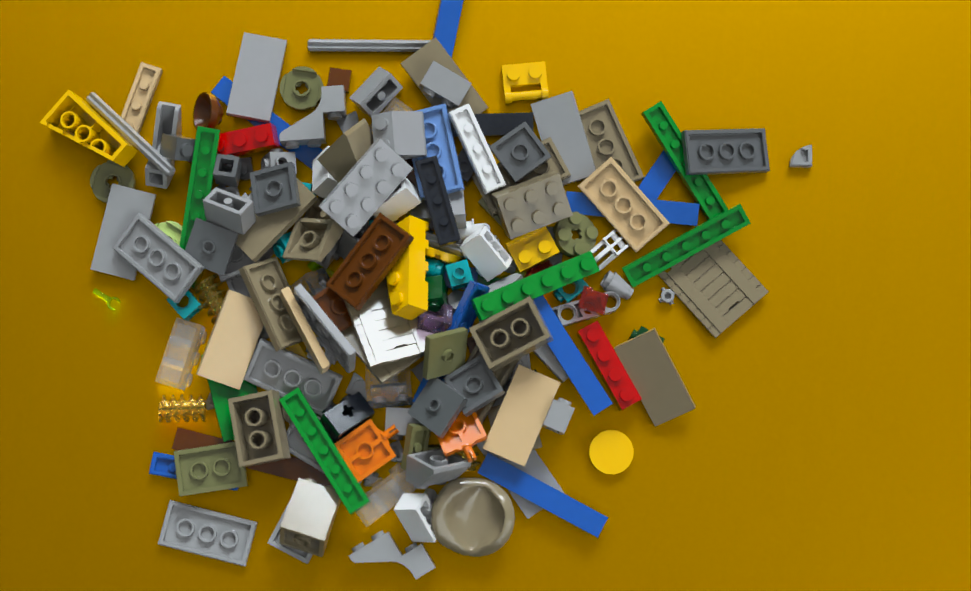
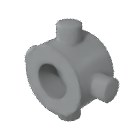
[658,287,675,305]
[363,472,379,487]

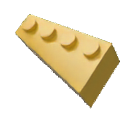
[39,89,138,167]
[386,215,429,320]

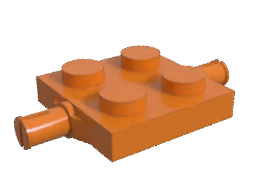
[435,410,488,462]
[335,418,399,482]

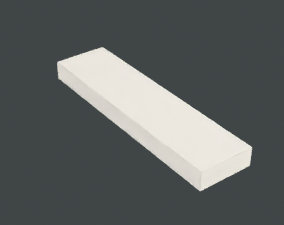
[448,104,506,194]

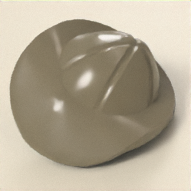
[431,477,515,557]

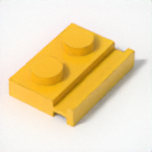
[505,226,560,273]

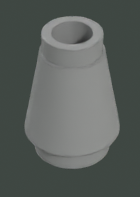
[600,270,634,300]

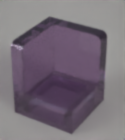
[417,303,453,334]

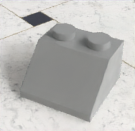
[371,111,427,160]
[406,448,471,489]

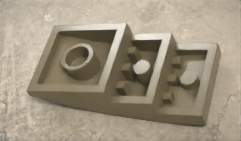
[282,196,345,262]

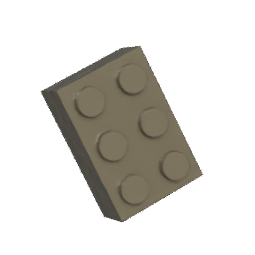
[491,170,573,239]
[469,296,554,372]
[228,390,291,467]

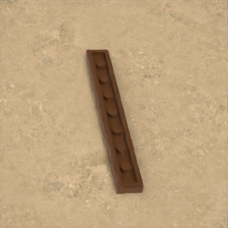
[172,427,332,486]

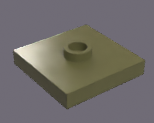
[422,327,468,380]

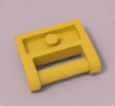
[502,61,549,104]

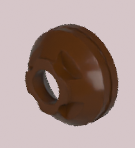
[193,92,224,130]

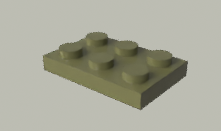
[174,442,248,497]

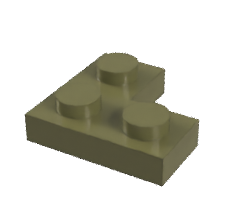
[401,423,441,470]

